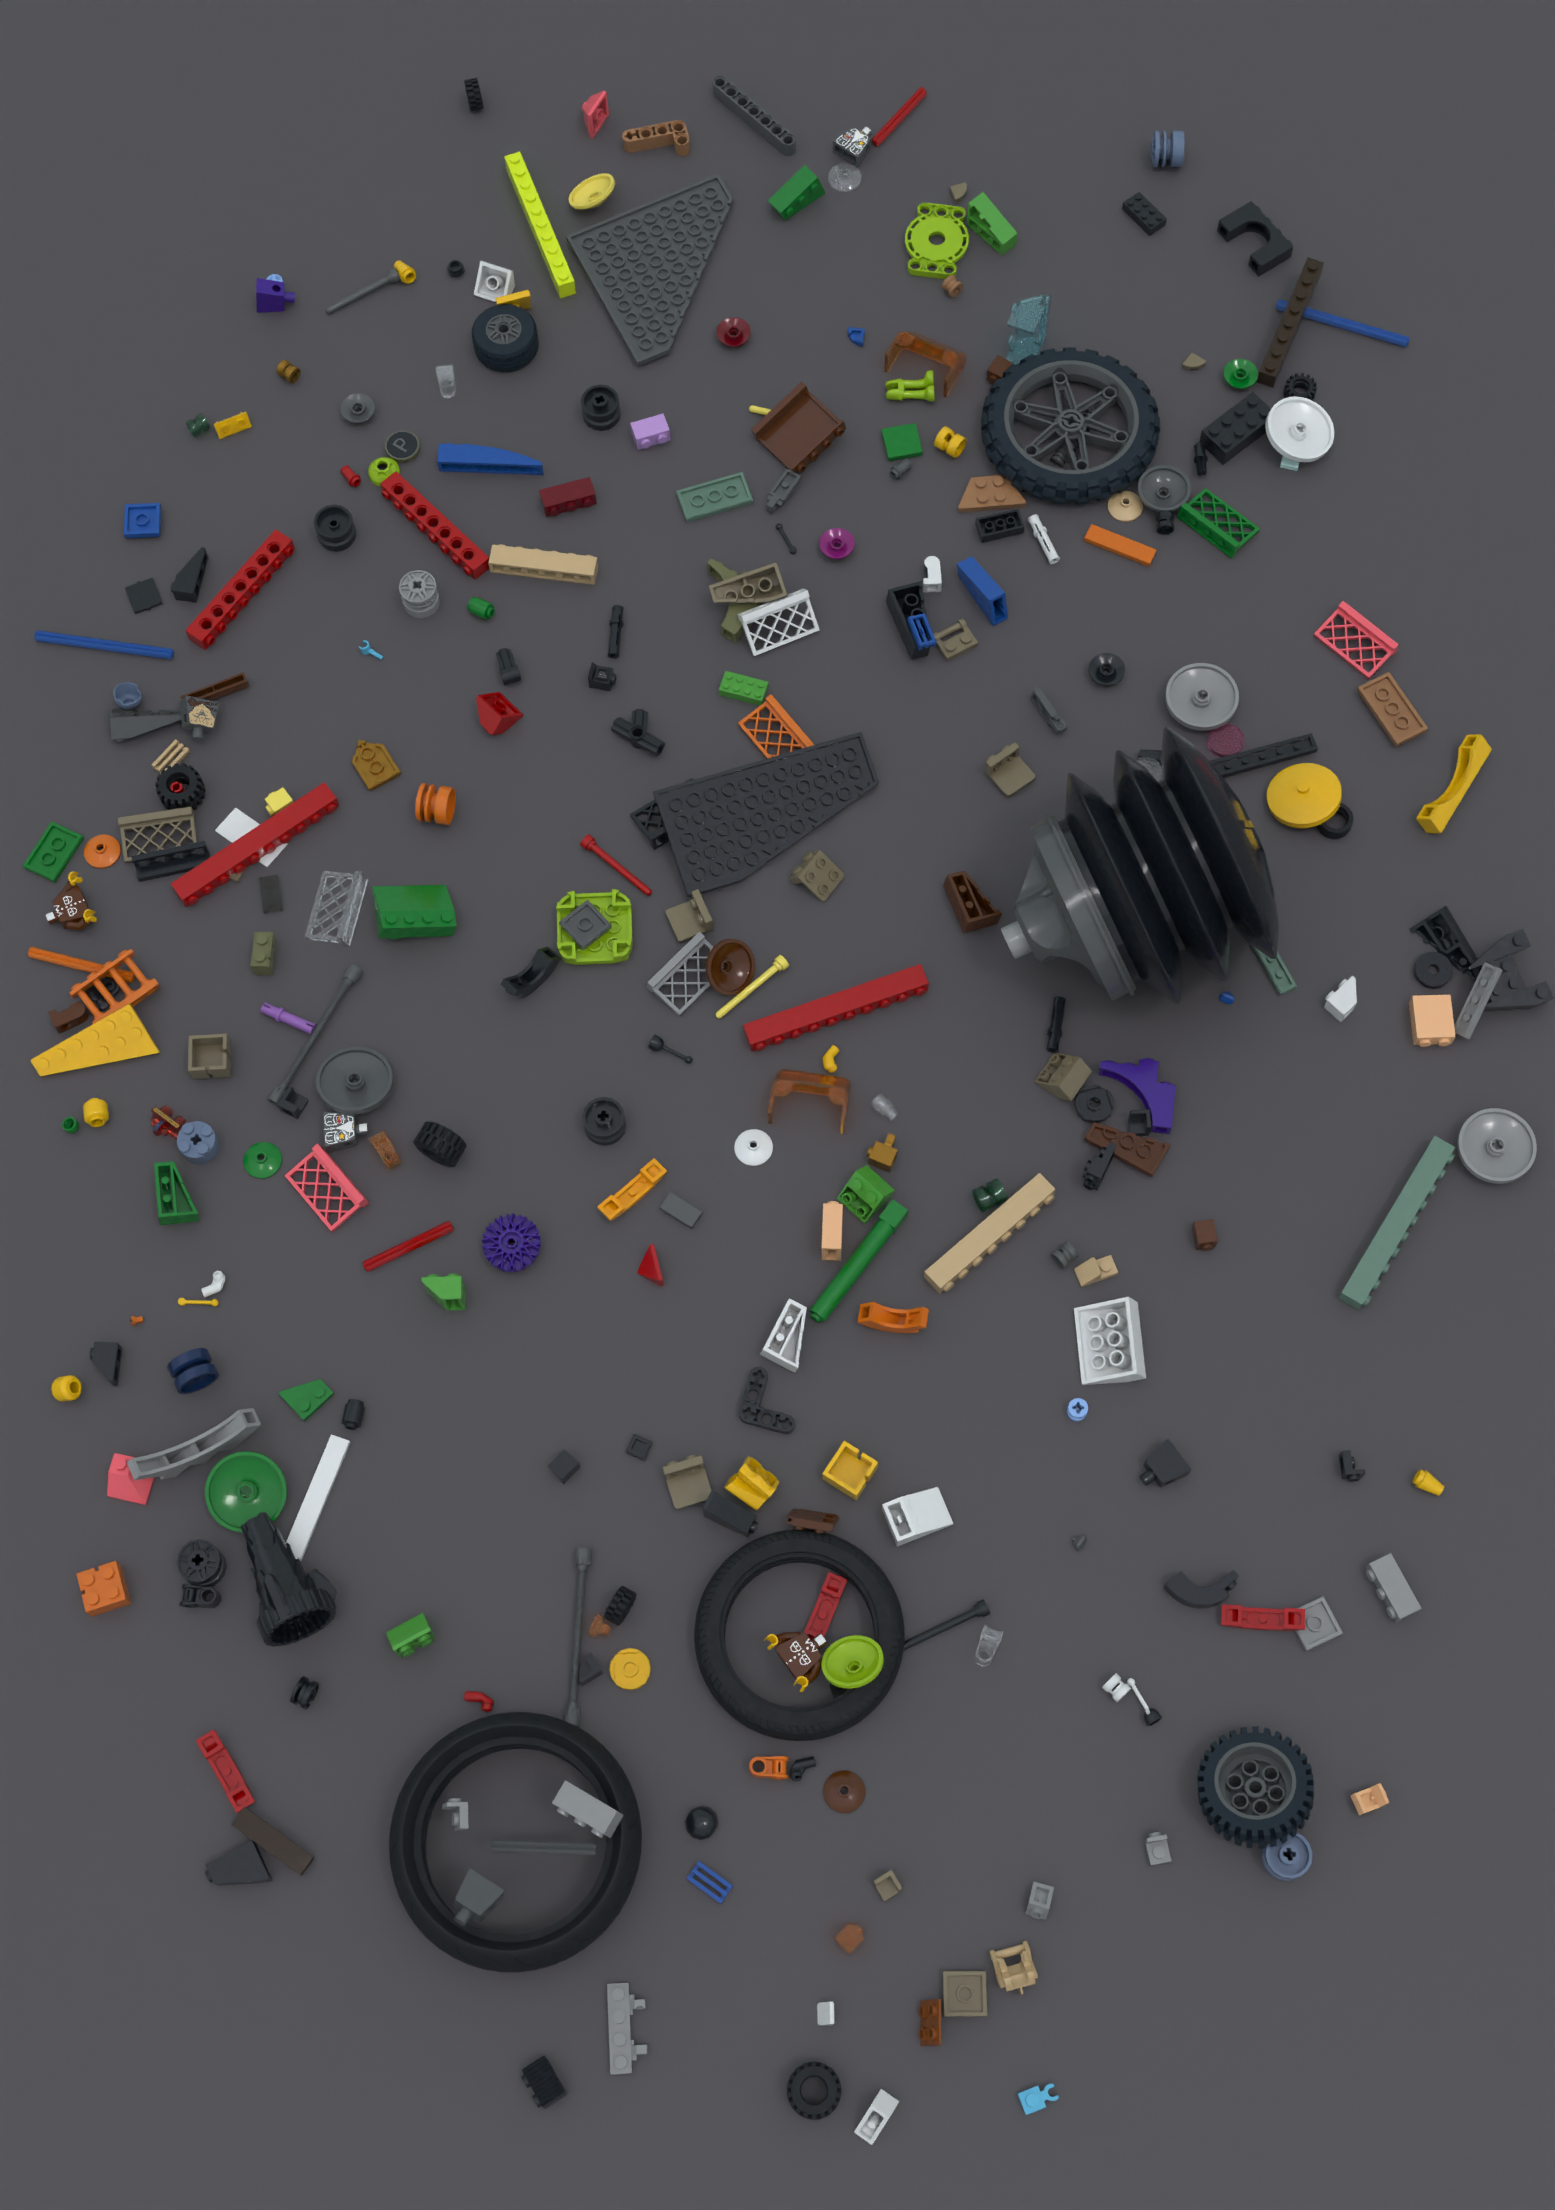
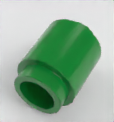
[467,597,495,620]

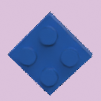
[124,503,161,538]

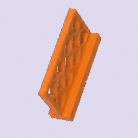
[738,694,814,759]

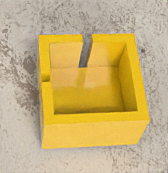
[822,1441,878,1501]

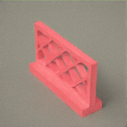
[1314,601,1399,679]
[285,1144,369,1232]

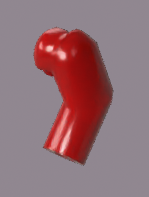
[464,1691,494,1712]

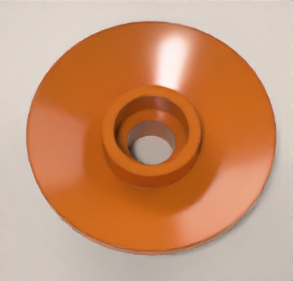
[84,834,121,869]

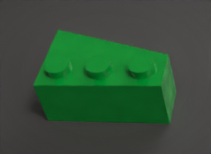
[768,165,826,220]
[154,1161,199,1225]

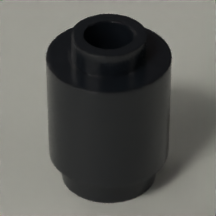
[341,1399,365,1430]

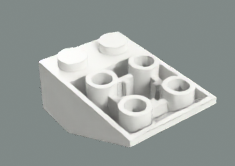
[882,1487,953,1547]

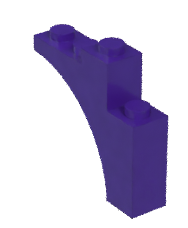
[1098,1058,1176,1134]

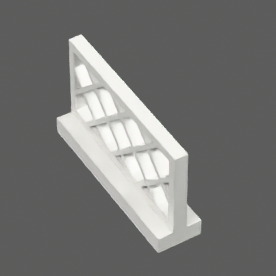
[737,589,820,656]

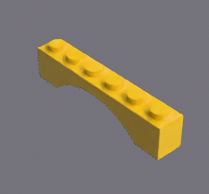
[1416,734,1492,834]

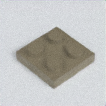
[943,1971,987,2017]

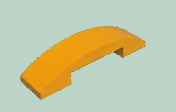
[597,1158,667,1221]

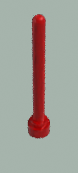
[580,834,652,895]

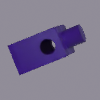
[256,278,295,313]

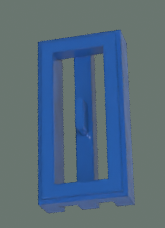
[907,613,937,650]
[686,1861,733,1904]

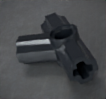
[611,709,665,756]

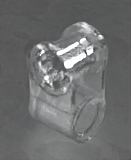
[435,364,456,398]
[974,1624,1004,1667]

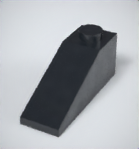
[171,547,209,603]

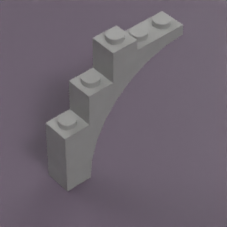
[127,1408,261,1480]

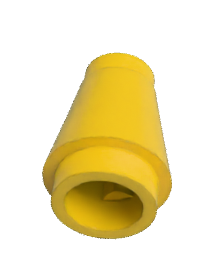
[394,260,416,284]
[1412,1469,1444,1496]

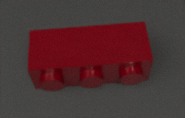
[539,477,597,517]

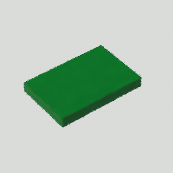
[23,821,84,883]

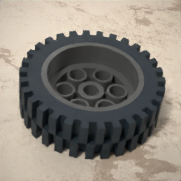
[1197,1726,1314,1849]

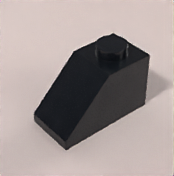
[90,1342,123,1386]

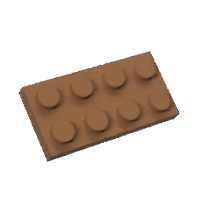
[1357,672,1428,747]

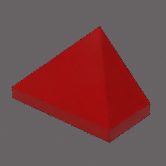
[637,1244,664,1286]

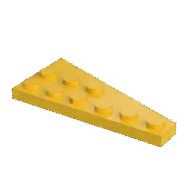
[30,1003,160,1076]

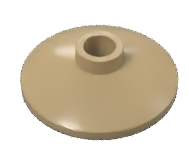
[1107,491,1143,522]

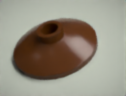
[823,1770,865,1813]

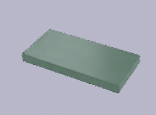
[676,472,754,523]

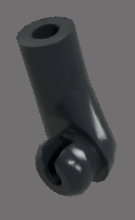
[789,1756,816,1782]

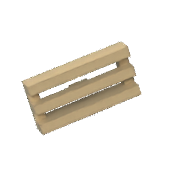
[152,739,190,773]

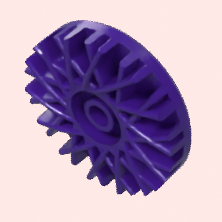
[482,1213,541,1272]

